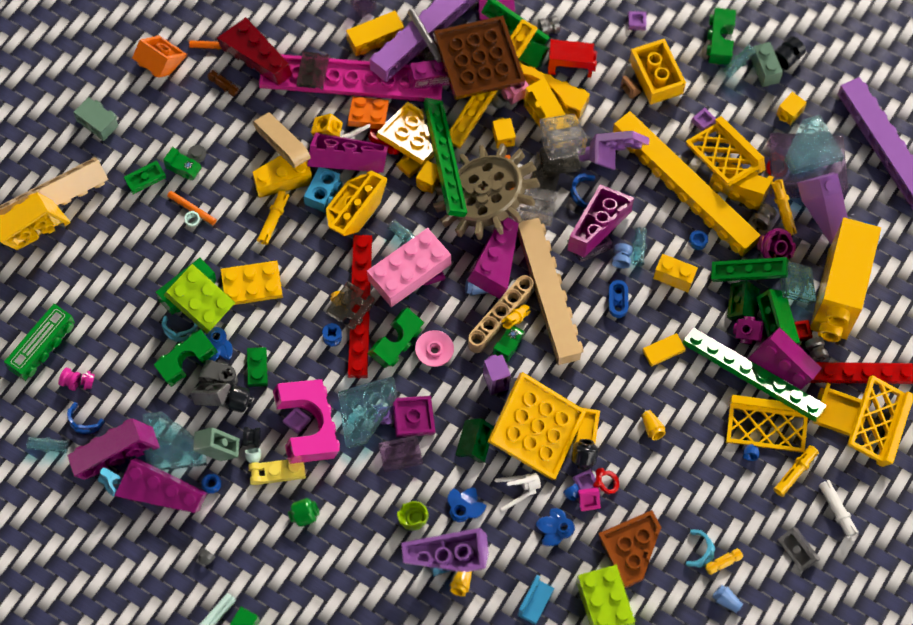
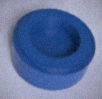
[689,230,708,250]

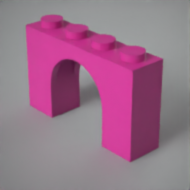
[273,379,340,464]

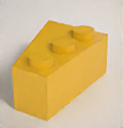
[524,78,574,147]
[253,143,312,198]
[709,162,774,211]

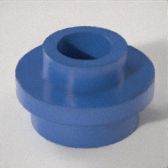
[201,474,221,494]

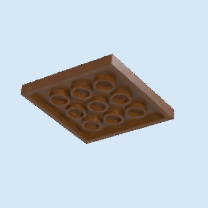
[433,16,526,100]

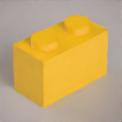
[653,254,698,292]

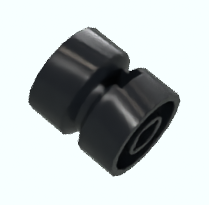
[774,36,806,70]

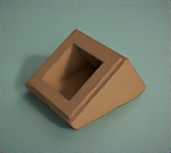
[621,76,642,99]

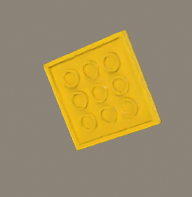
[488,372,586,480]

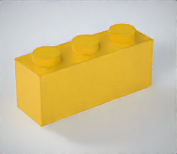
[346,11,405,56]

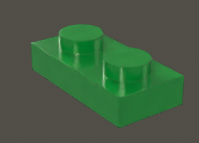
[124,160,166,194]
[247,347,268,387]

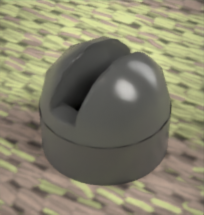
[492,92,508,108]
[198,548,216,565]

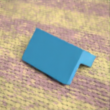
[518,575,554,625]

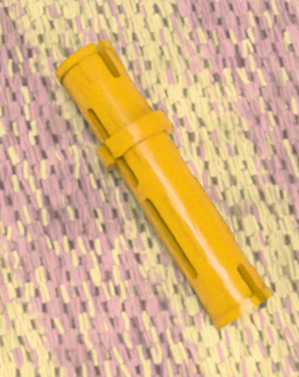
[771,179,797,236]
[257,191,290,245]
[773,445,819,497]

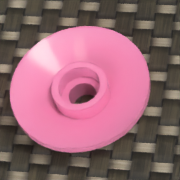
[415,330,454,367]

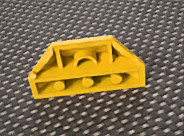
[326,170,387,236]

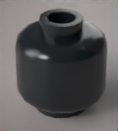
[224,385,253,413]
[571,439,598,470]

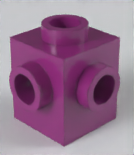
[733,316,764,344]

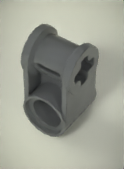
[198,360,238,386]

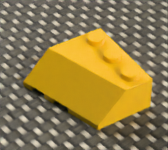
[0,192,71,250]

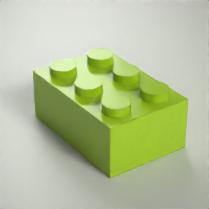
[164,264,235,334]
[576,564,635,625]

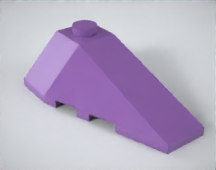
[797,172,847,244]
[401,528,489,572]

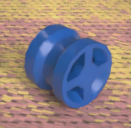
[322,323,342,347]

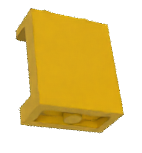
[813,383,872,439]

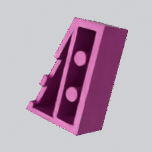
[748,327,822,389]

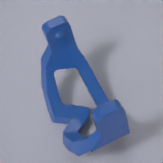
[570,173,595,208]
[67,402,105,434]

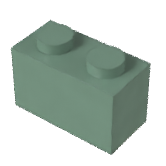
[750,42,783,87]
[74,97,118,141]
[193,427,240,461]

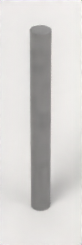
[408,8,442,63]

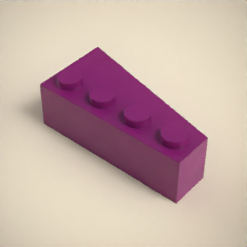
[307,133,389,173]

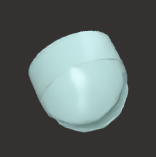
[184,211,200,227]
[245,448,261,463]

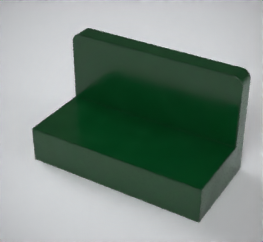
[727,280,760,321]
[455,418,494,463]

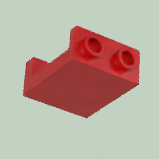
[548,39,597,78]

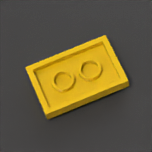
[221,261,283,305]

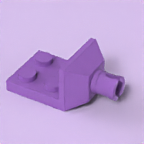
[577,131,649,170]

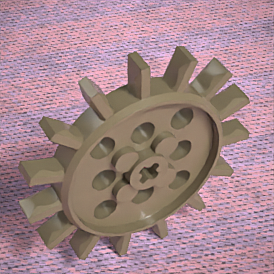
[433,143,540,240]

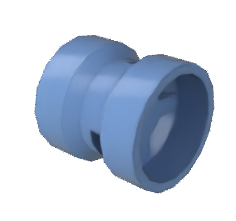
[612,243,633,269]

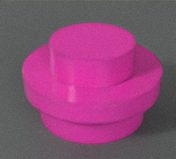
[80,371,95,390]

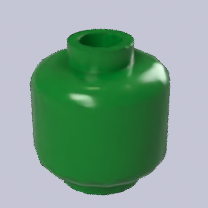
[288,498,320,527]

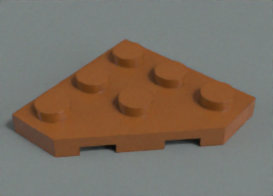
[598,510,661,589]

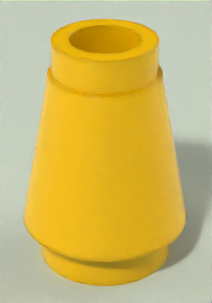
[641,410,666,440]
[450,571,472,597]

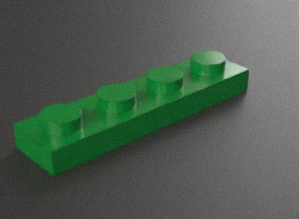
[481,0,550,45]
[711,257,788,282]

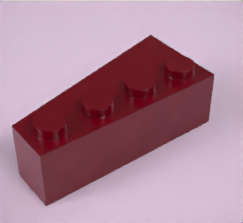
[217,17,293,86]

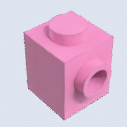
[501,81,529,105]

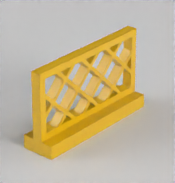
[685,116,766,187]
[847,375,913,467]
[726,395,808,453]

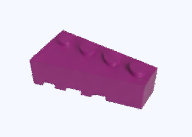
[567,184,634,257]
[467,218,519,299]
[67,419,160,480]
[114,458,208,513]

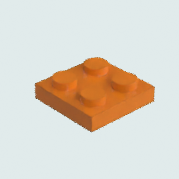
[348,97,389,129]

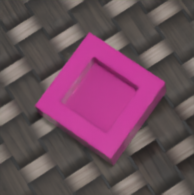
[578,487,601,511]

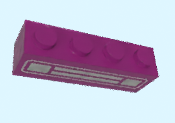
[407,60,450,90]

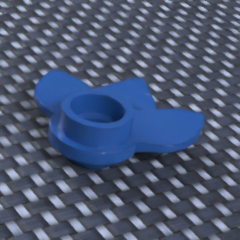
[206,327,233,361]
[448,487,486,522]
[536,508,575,546]

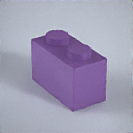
[483,355,511,395]

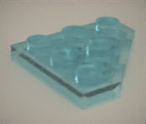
[785,115,844,175]
[338,376,397,448]
[143,412,207,470]

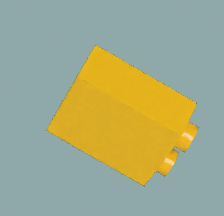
[810,217,881,342]

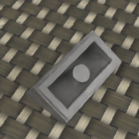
[190,382,231,406]
[777,527,820,572]

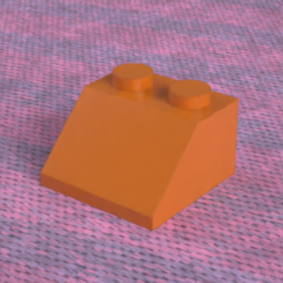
[132,36,187,78]

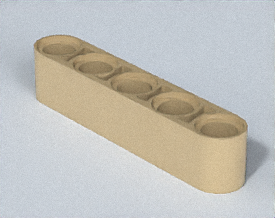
[253,112,311,168]
[468,275,533,353]

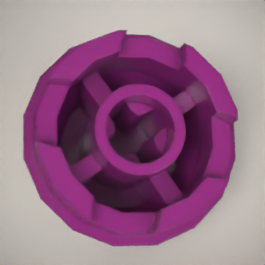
[757,228,796,259]

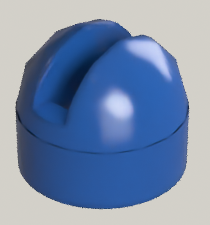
[743,444,759,461]
[563,484,580,501]

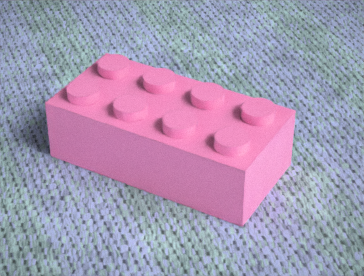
[367,228,452,307]

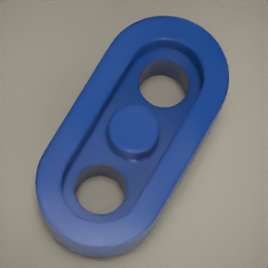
[608,280,628,318]

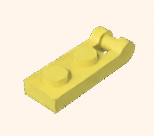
[248,459,306,485]

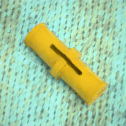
[501,304,530,329]

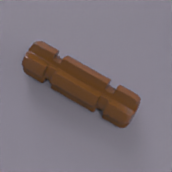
[207,70,239,96]

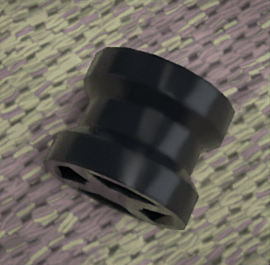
[243,427,261,447]

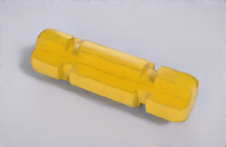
[705,548,743,575]

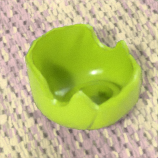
[397,501,429,531]

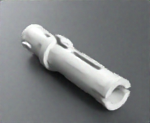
[819,480,858,538]

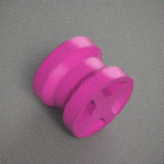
[58,367,82,391]

